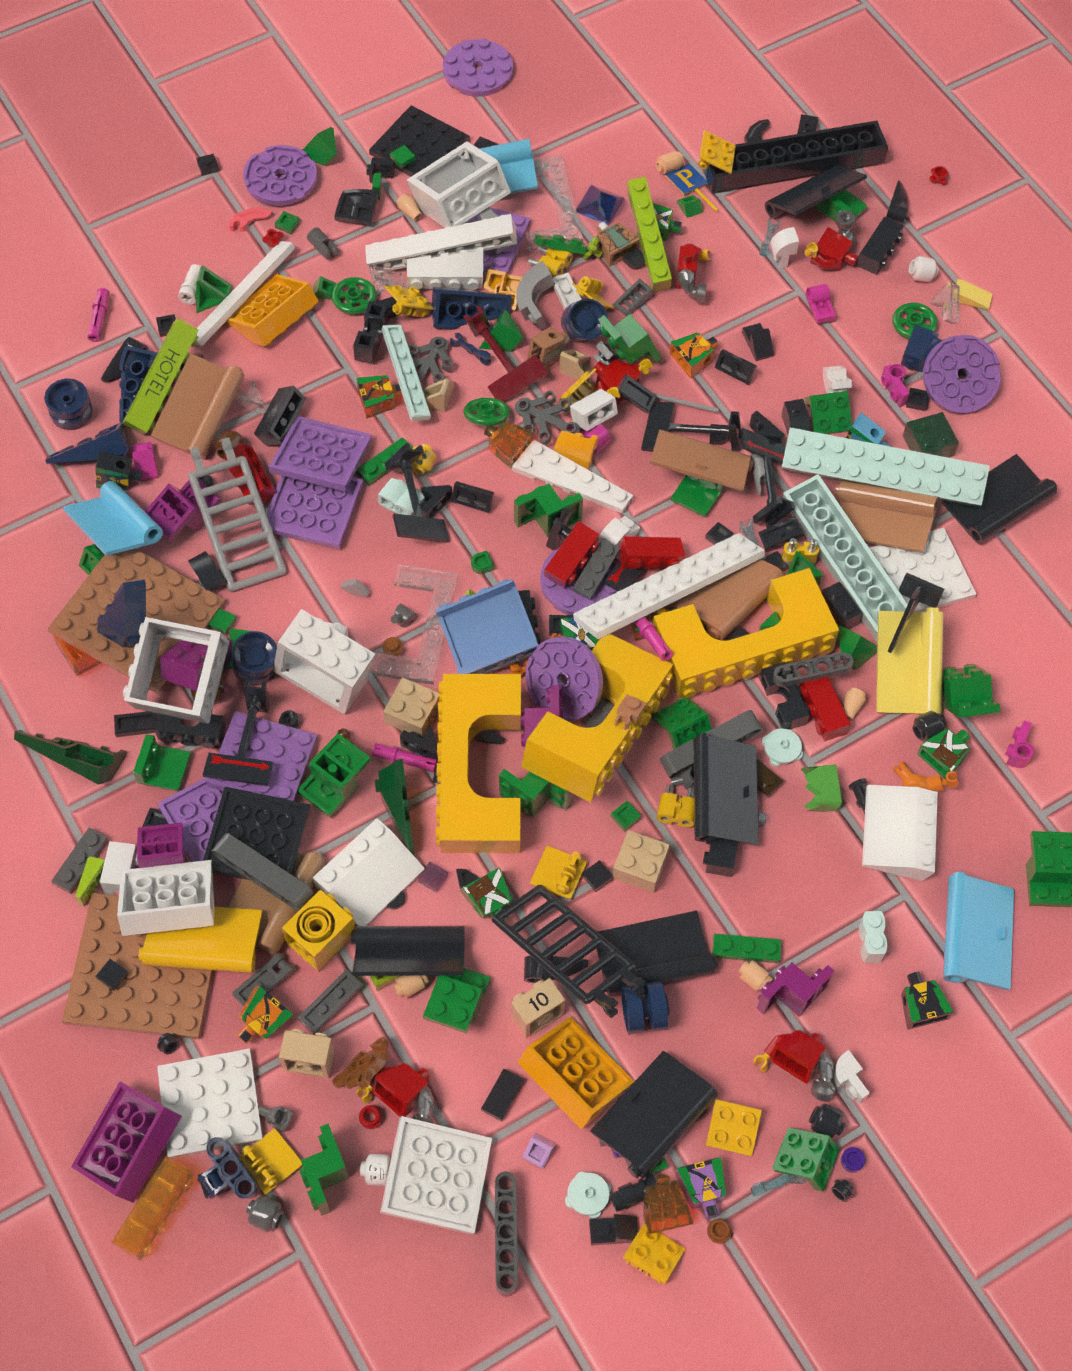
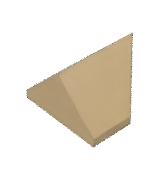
[559,349,593,383]
[422,379,456,412]

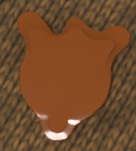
[332,1037,389,1089]

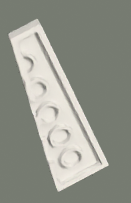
[512,440,633,513]

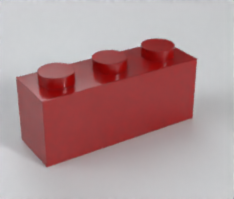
[224,443,276,506]
[544,521,600,589]
[618,536,686,570]
[800,678,851,742]

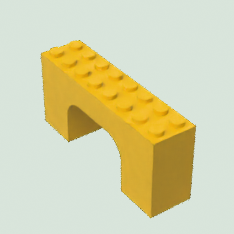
[653,568,839,699]
[521,634,674,802]
[436,674,521,853]

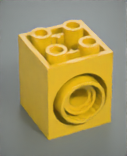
[282,890,355,972]

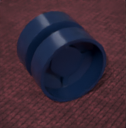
[561,299,608,342]
[232,631,277,686]
[621,981,669,1035]

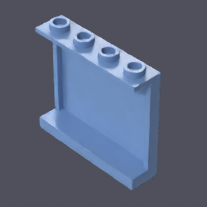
[435,579,539,674]

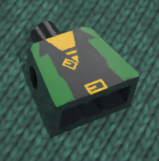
[95,451,143,490]
[901,972,953,1030]

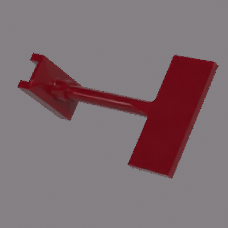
[463,306,548,403]

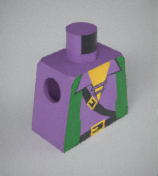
[675,1157,726,1219]

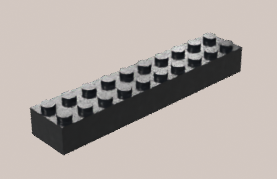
[703,120,888,192]

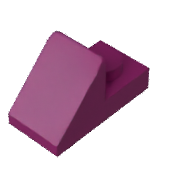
[131,442,158,481]

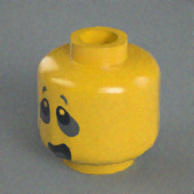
[412,444,437,475]

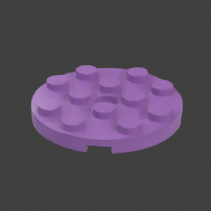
[443,39,513,97]
[243,145,317,207]
[923,335,1001,414]
[540,548,618,615]
[526,636,603,722]

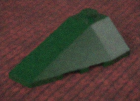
[375,759,414,856]

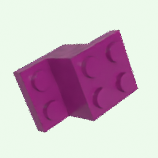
[145,478,222,541]
[521,685,563,747]
[137,823,187,868]
[757,962,835,1017]

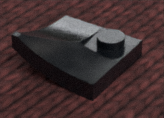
[334,189,379,226]

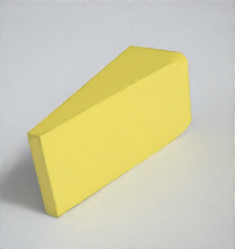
[952,279,992,310]

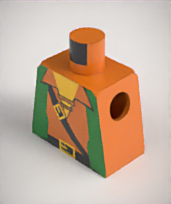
[669,332,718,378]
[236,986,293,1044]

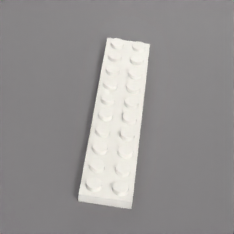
[573,533,765,639]

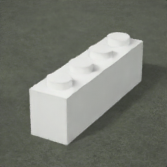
[407,247,483,290]

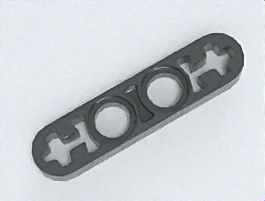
[773,652,854,687]

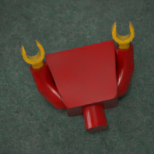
[593,359,653,405]

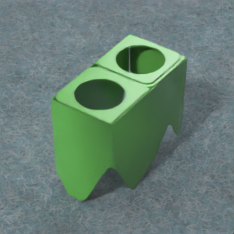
[801,764,842,812]

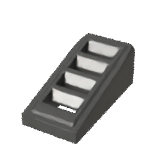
[613,278,654,317]

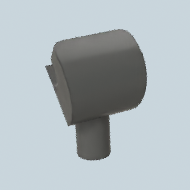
[391,603,417,627]
[671,767,694,790]
[258,1106,294,1132]

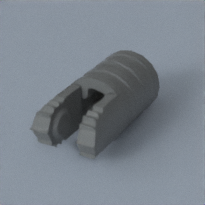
[307,227,340,259]

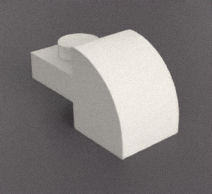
[770,227,799,268]
[823,366,852,393]
[598,516,640,546]
[832,1050,870,1104]

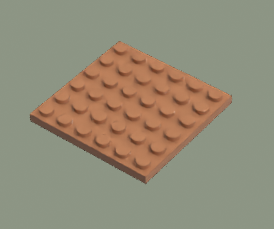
[48,549,225,694]
[62,893,213,1040]

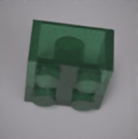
[903,412,959,458]

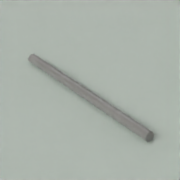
[654,393,719,413]

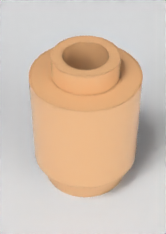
[656,151,684,174]
[738,960,773,991]
[393,976,429,999]

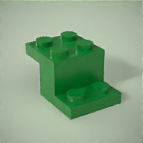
[598,314,662,364]
[514,483,583,537]
[942,664,1000,718]
[297,733,371,818]
[499,769,572,817]
[1026,831,1072,907]
[423,968,491,1034]
[299,1123,349,1216]

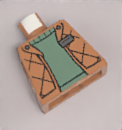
[597,222,640,267]
[527,328,569,370]

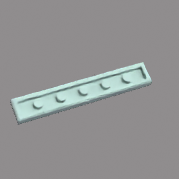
[382,325,431,421]

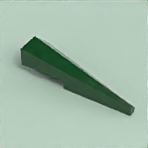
[14,730,127,785]

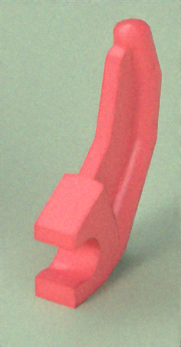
[230,207,272,232]

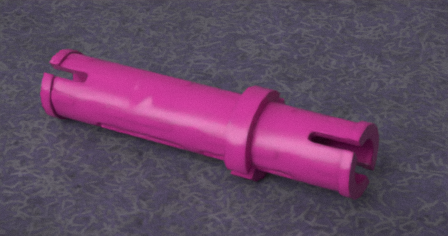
[87,288,110,342]
[634,616,673,662]
[371,742,437,773]

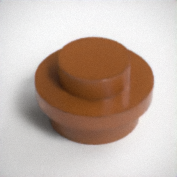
[382,637,403,657]
[707,1219,731,1244]

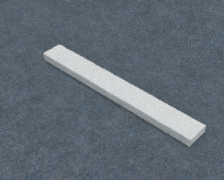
[195,241,295,347]

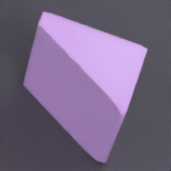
[522,1133,556,1169]

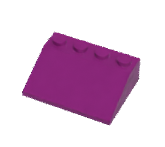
[71,1081,182,1203]

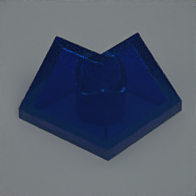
[575,185,624,225]

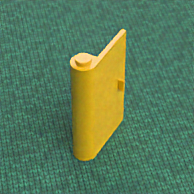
[138,907,262,973]

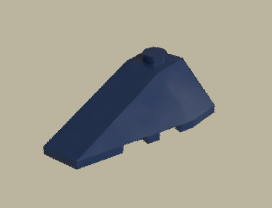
[431,287,512,329]
[901,325,966,376]
[119,345,158,422]
[45,422,131,464]
[96,579,146,647]

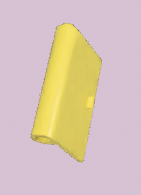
[876,608,943,714]

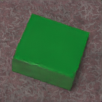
[677,195,703,218]
[313,276,337,300]
[759,611,780,631]

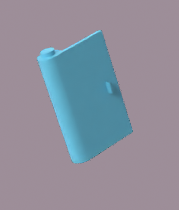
[480,138,538,195]
[63,481,163,556]
[943,872,1014,990]

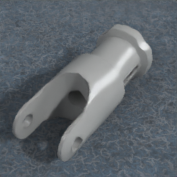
[750,454,766,495]

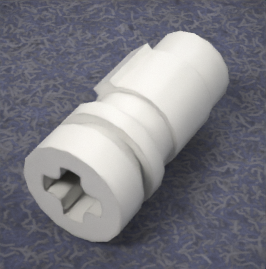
[178,264,201,305]

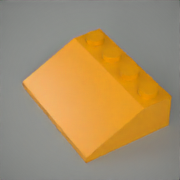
[226,274,319,347]
[517,1016,635,1130]

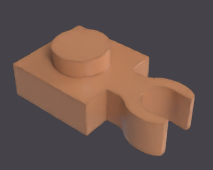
[614,694,647,730]

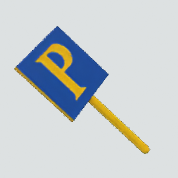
[665,163,718,212]

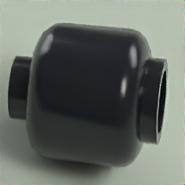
[912,710,946,741]
[808,1104,846,1139]

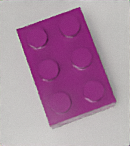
[160,638,232,691]

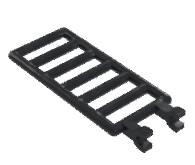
[492,885,645,1018]

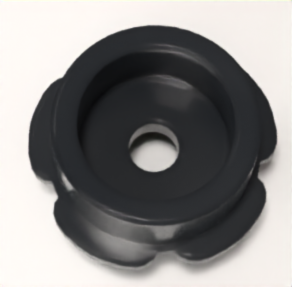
[279,710,300,728]
[157,1033,179,1055]
[831,1179,854,1202]

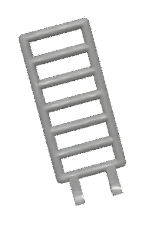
[188,437,287,592]

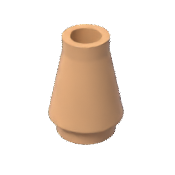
[397,193,422,221]
[843,688,866,721]

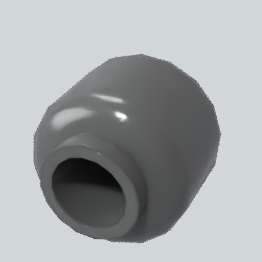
[246,1195,284,1232]

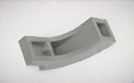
[516,261,555,330]

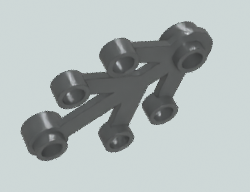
[408,337,453,383]
[515,391,581,444]

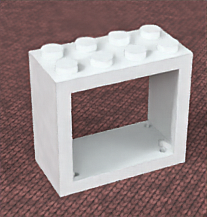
[407,142,511,228]
[273,609,375,715]
[123,617,229,724]

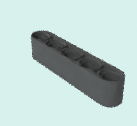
[660,710,763,779]
[211,833,314,911]
[495,1171,518,1297]

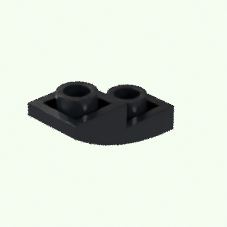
[188,551,225,591]

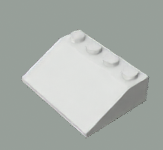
[862,785,938,881]
[313,818,425,926]
[117,860,214,936]

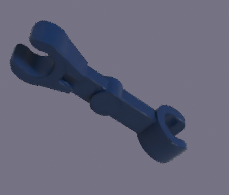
[450,333,491,366]

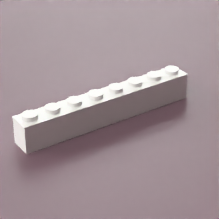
[365,214,517,274]

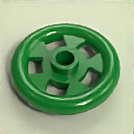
[332,277,377,315]
[892,302,938,339]
[463,398,510,426]

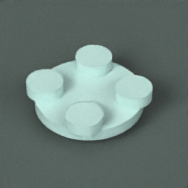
[762,729,803,767]
[565,1172,611,1219]

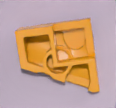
[484,269,522,312]
[554,431,598,470]

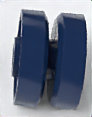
[44,378,93,430]

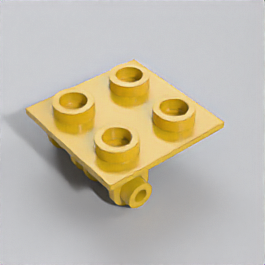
[698,130,736,174]
[572,276,616,310]
[385,285,434,317]
[560,369,596,412]
[530,845,587,900]
[706,1099,762,1156]
[240,1128,302,1195]
[623,1223,686,1285]

